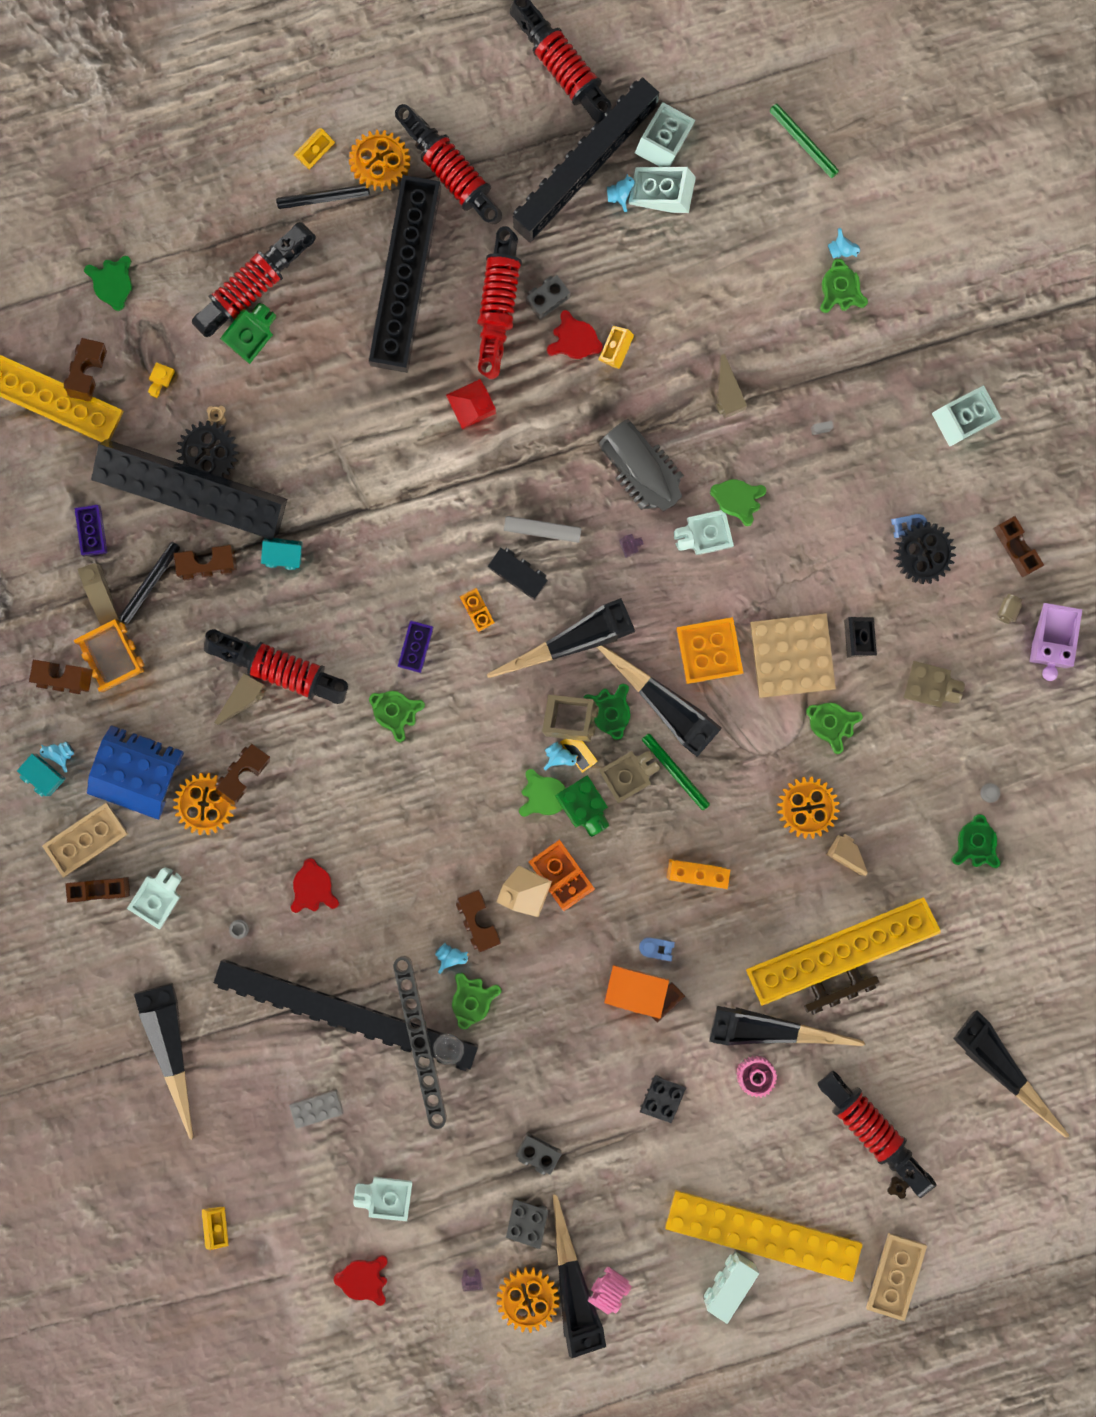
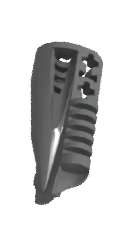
[599,419,684,511]

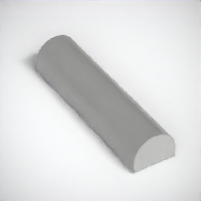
[504,516,581,543]

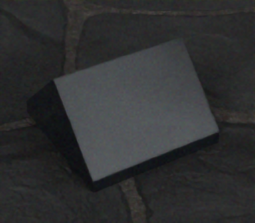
[844,617,877,658]

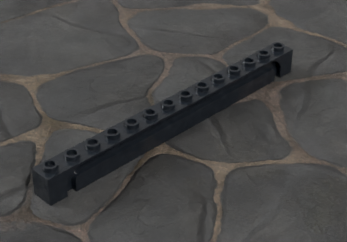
[213,959,479,1071]

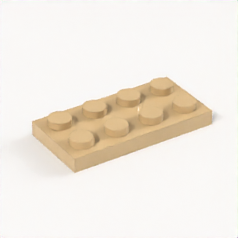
[42,802,129,878]
[866,1233,927,1321]

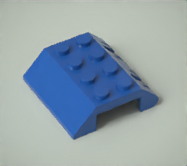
[87,725,184,820]

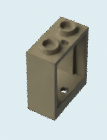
[542,695,599,742]

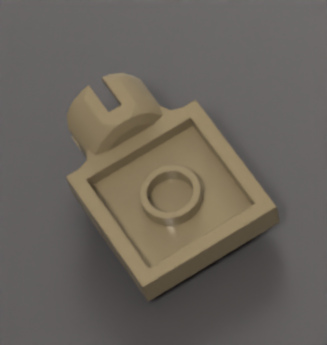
[904,661,965,708]
[599,751,660,803]

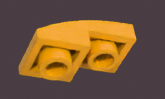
[459,588,495,632]

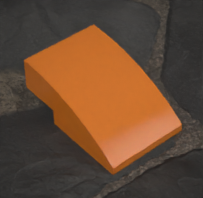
[529,839,595,911]
[604,965,669,1019]

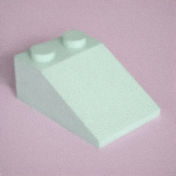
[635,102,695,167]
[629,167,696,213]
[932,385,1002,447]

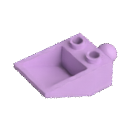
[1030,603,1082,681]

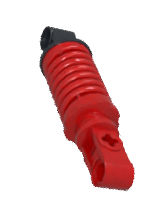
[477,226,522,379]

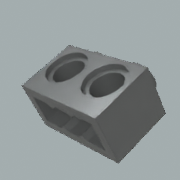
[526,275,571,320]
[516,1132,562,1175]

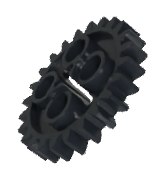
[176,421,240,478]
[893,522,956,584]

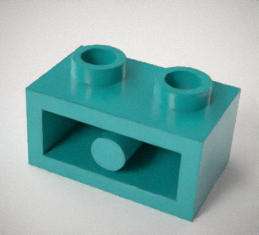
[261,538,303,570]
[17,753,65,797]

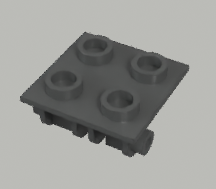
[506,1199,549,1249]

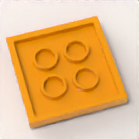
[676,617,744,684]

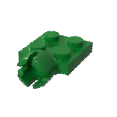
[220,303,276,364]
[555,775,609,837]

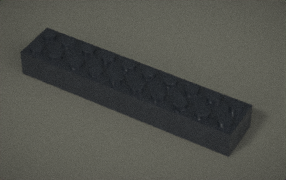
[513,77,660,243]
[369,175,441,373]
[91,439,288,540]

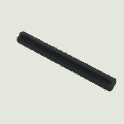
[276,184,370,209]
[119,542,180,624]

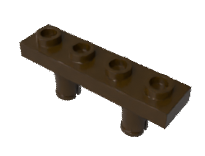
[804,967,880,1015]

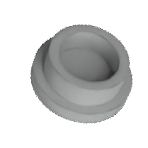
[980,783,1000,803]
[229,920,249,939]

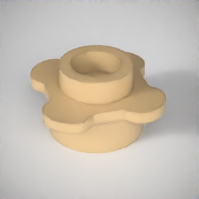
[207,406,226,425]

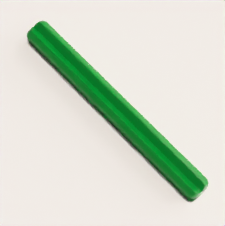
[770,103,839,178]
[642,733,710,810]

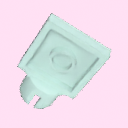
[674,510,734,555]
[127,867,182,929]
[353,1177,412,1221]

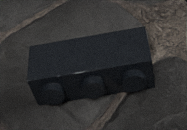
[488,547,548,601]

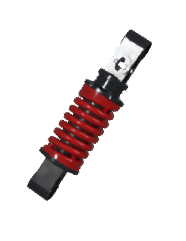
[510,0,612,123]
[395,104,502,224]
[192,222,316,337]
[204,629,348,704]
[817,1071,937,1198]

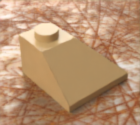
[826,834,868,876]
[497,866,552,917]

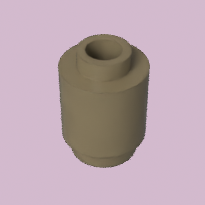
[997,594,1022,624]

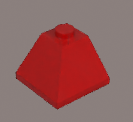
[446,379,496,429]

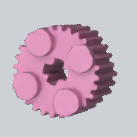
[736,1055,777,1098]
[588,1267,632,1314]

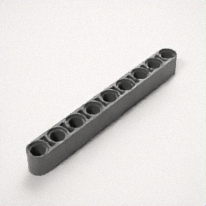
[393,956,447,1129]

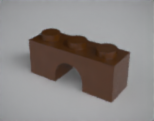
[64,338,107,402]
[993,516,1044,577]
[174,545,237,581]
[29,659,93,695]
[215,744,270,807]
[65,877,130,903]
[456,889,501,953]

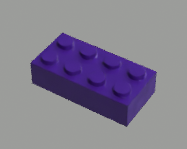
[74,505,108,557]
[397,620,434,673]

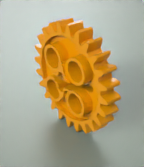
[349,130,411,191]
[173,773,236,835]
[776,777,840,839]
[497,1267,560,1333]

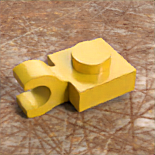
[148,362,175,398]

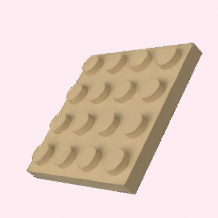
[750,613,836,698]

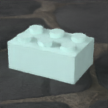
[704,1251,759,1324]

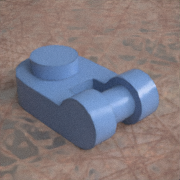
[891,514,927,538]
[639,937,675,961]

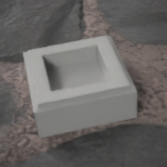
[811,421,833,435]

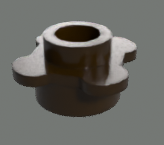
[887,1176,909,1199]

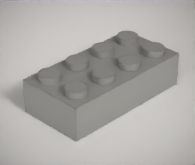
[289,1090,344,1129]

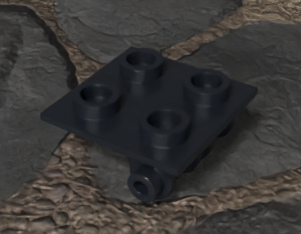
[640,1075,686,1123]

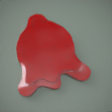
[547,310,603,359]
[291,858,339,913]
[334,1255,388,1306]

